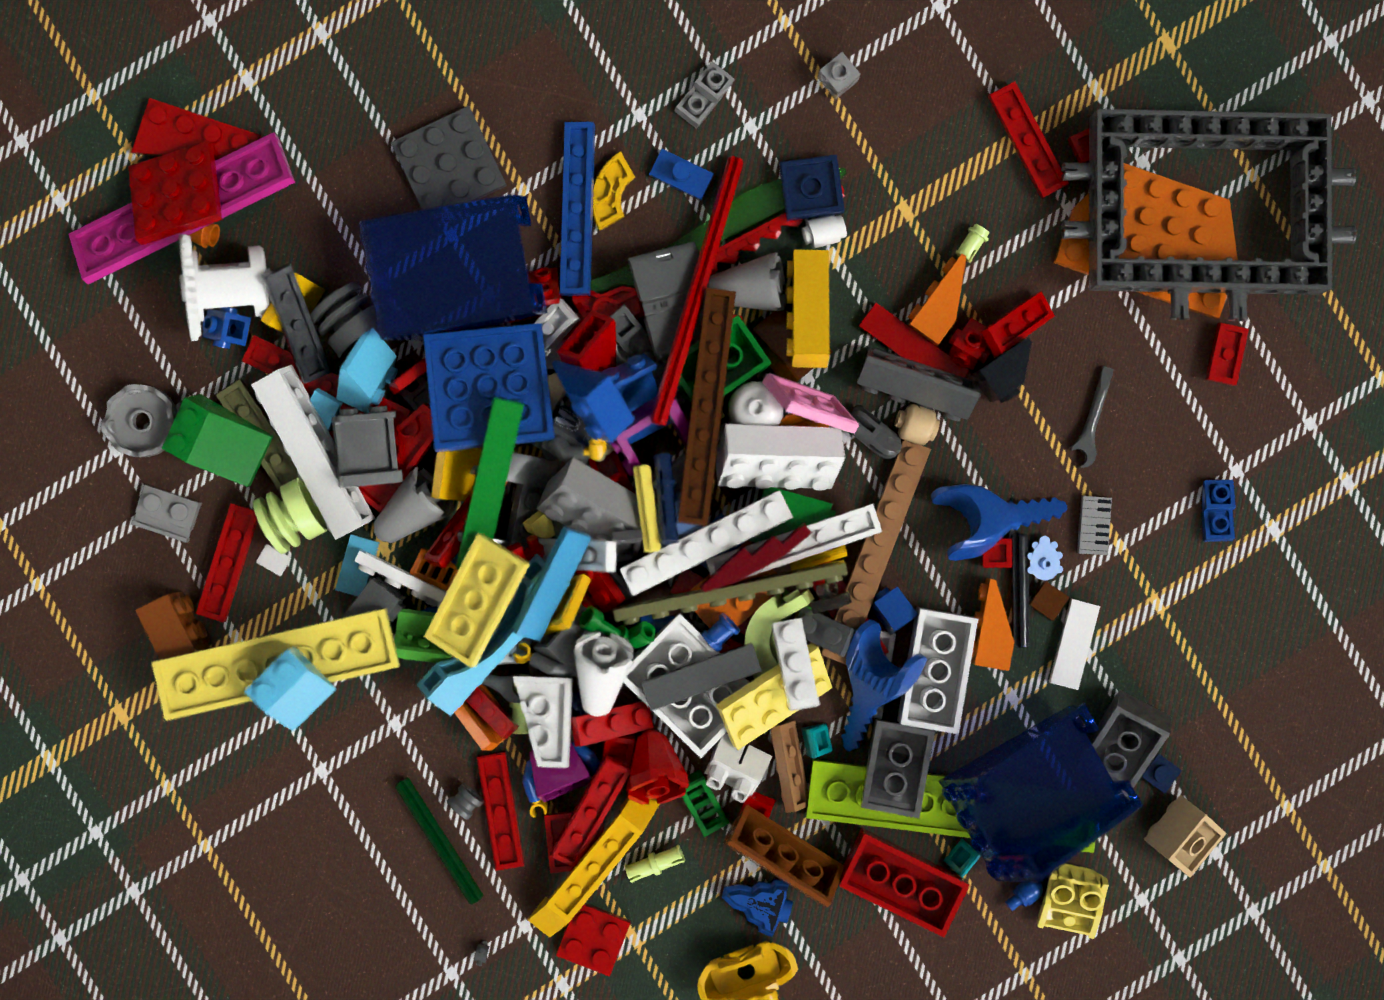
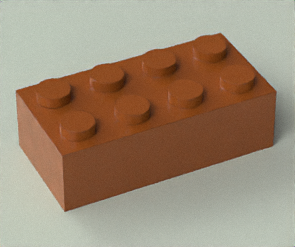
[135,591,214,716]

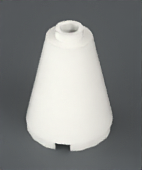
[574,632,634,716]

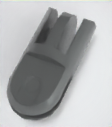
[850,404,902,459]

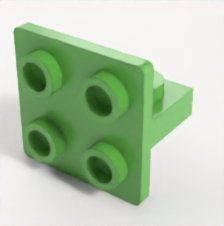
[394,609,452,664]

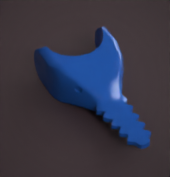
[931,484,1068,561]
[841,620,927,752]

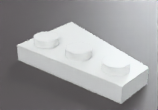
[513,676,573,768]

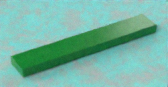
[456,396,524,569]

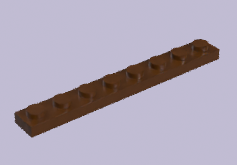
[677,288,736,527]

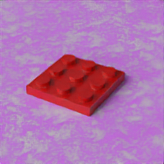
[128,141,222,245]

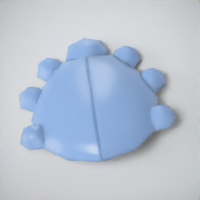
[1027,536,1063,581]

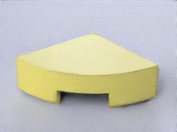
[523,511,555,539]

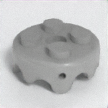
[100,384,178,458]

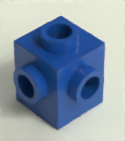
[202,307,251,349]

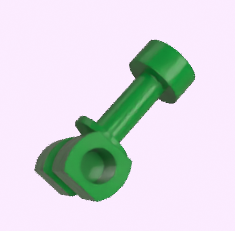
[579,606,656,649]

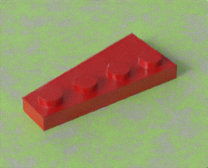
[131,98,262,161]
[358,403,434,512]

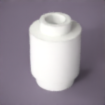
[802,214,847,249]

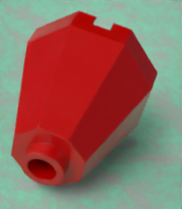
[626,730,689,805]

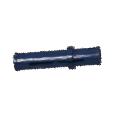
[653,453,679,545]

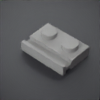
[131,485,202,543]

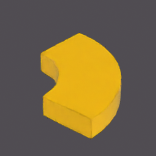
[593,151,635,231]

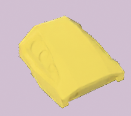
[1037,863,1109,939]

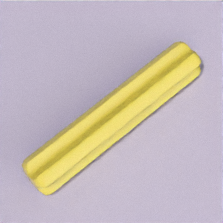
[633,465,661,553]

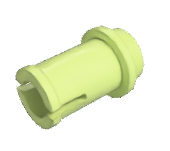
[955,224,989,263]

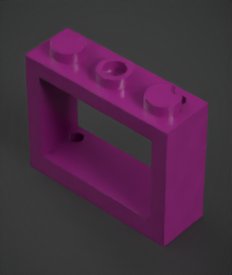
[610,396,689,505]

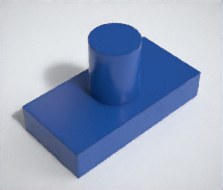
[649,149,714,201]

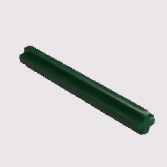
[395,777,483,905]

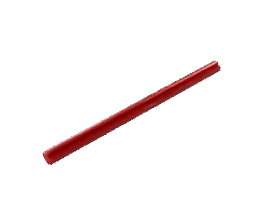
[651,156,743,425]

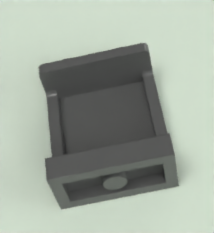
[332,406,403,488]

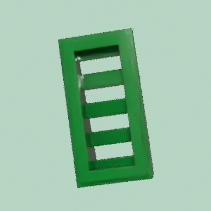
[682,770,729,837]

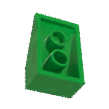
[162,394,273,487]

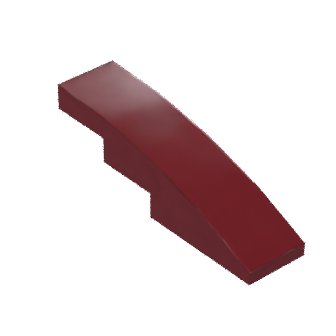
[699,524,812,592]

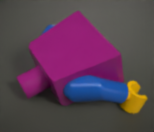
[522,740,601,818]

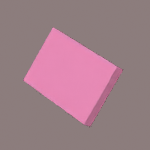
[762,373,859,433]

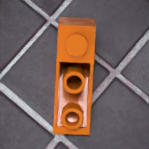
[908,254,967,346]
[971,578,1014,671]

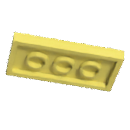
[424,534,530,668]
[716,643,833,750]

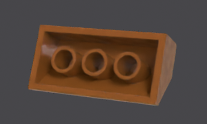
[723,805,845,907]

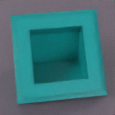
[801,723,832,758]
[943,839,981,878]

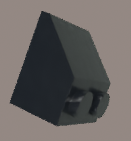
[972,337,1032,403]

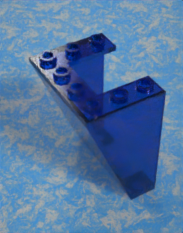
[360,194,547,341]
[939,704,1143,882]

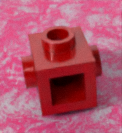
[949,318,992,370]

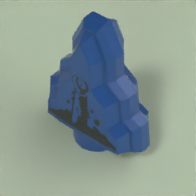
[722,878,793,937]

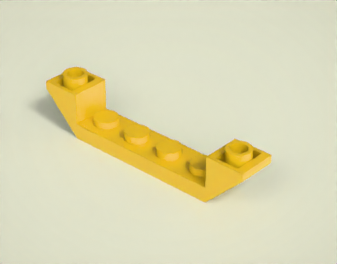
[528,798,660,938]

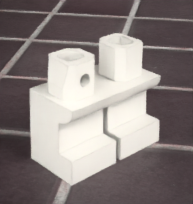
[705,733,772,803]

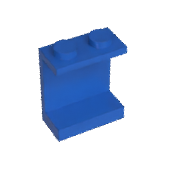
[602,353,671,444]

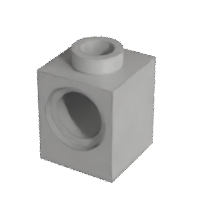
[817,52,861,100]

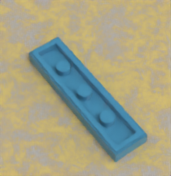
[512,526,591,641]

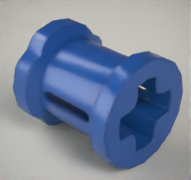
[701,613,740,652]

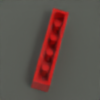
[465,685,519,739]

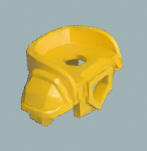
[697,941,798,1000]

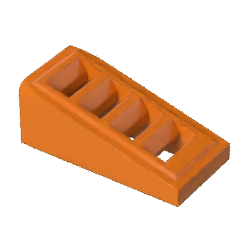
[409,548,459,591]

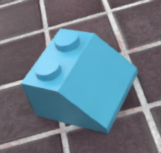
[336,328,398,414]
[244,646,337,731]

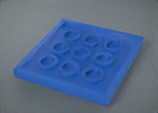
[423,323,555,452]

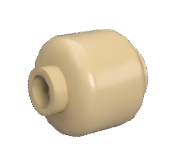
[894,404,940,445]

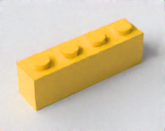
[786,249,829,368]

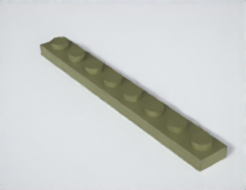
[613,560,848,625]

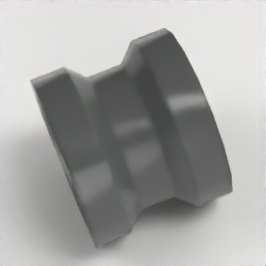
[447,783,484,820]

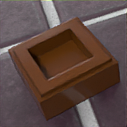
[1029,581,1070,621]

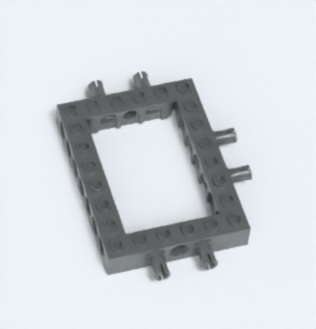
[1061,109,1357,321]

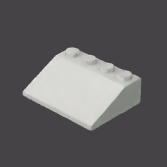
[624,613,750,758]

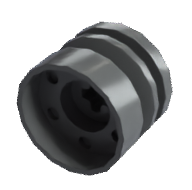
[310,282,388,359]

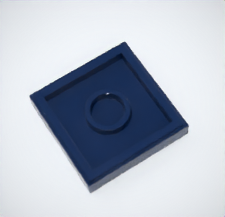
[779,154,845,221]

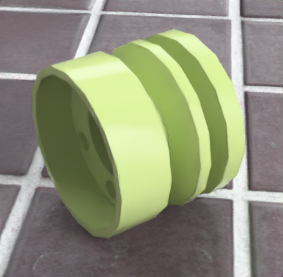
[253,478,328,554]

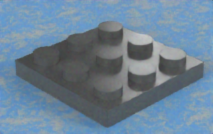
[391,106,507,222]

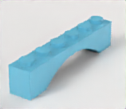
[417,554,571,716]

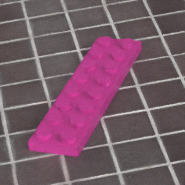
[68,132,295,285]

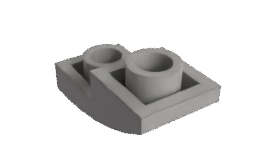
[674,61,735,129]

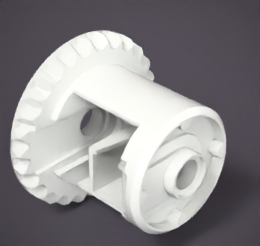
[179,234,270,341]

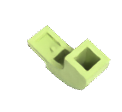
[744,589,814,679]

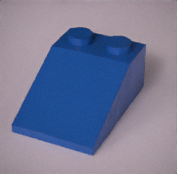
[551,360,635,443]

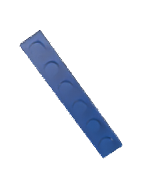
[560,122,595,296]

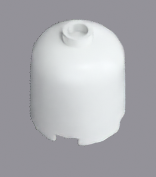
[726,381,784,426]

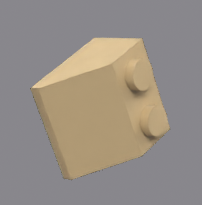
[1144,795,1227,878]

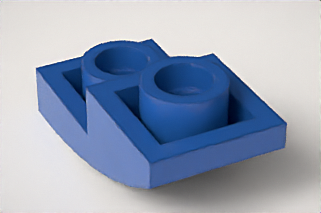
[1202,480,1236,542]

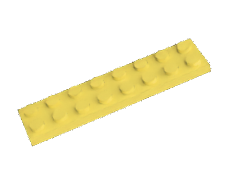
[152,608,400,721]

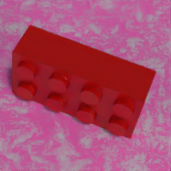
[838,828,970,938]

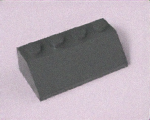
[857,346,981,421]

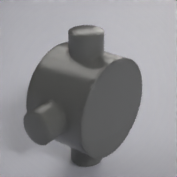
[474,941,490,966]

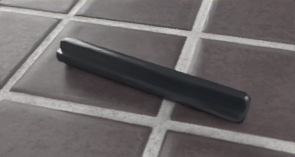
[1011,533,1030,648]

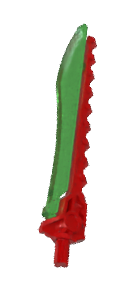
[562,168,846,341]

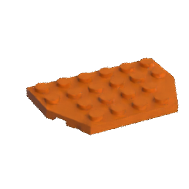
[1053,163,1238,319]

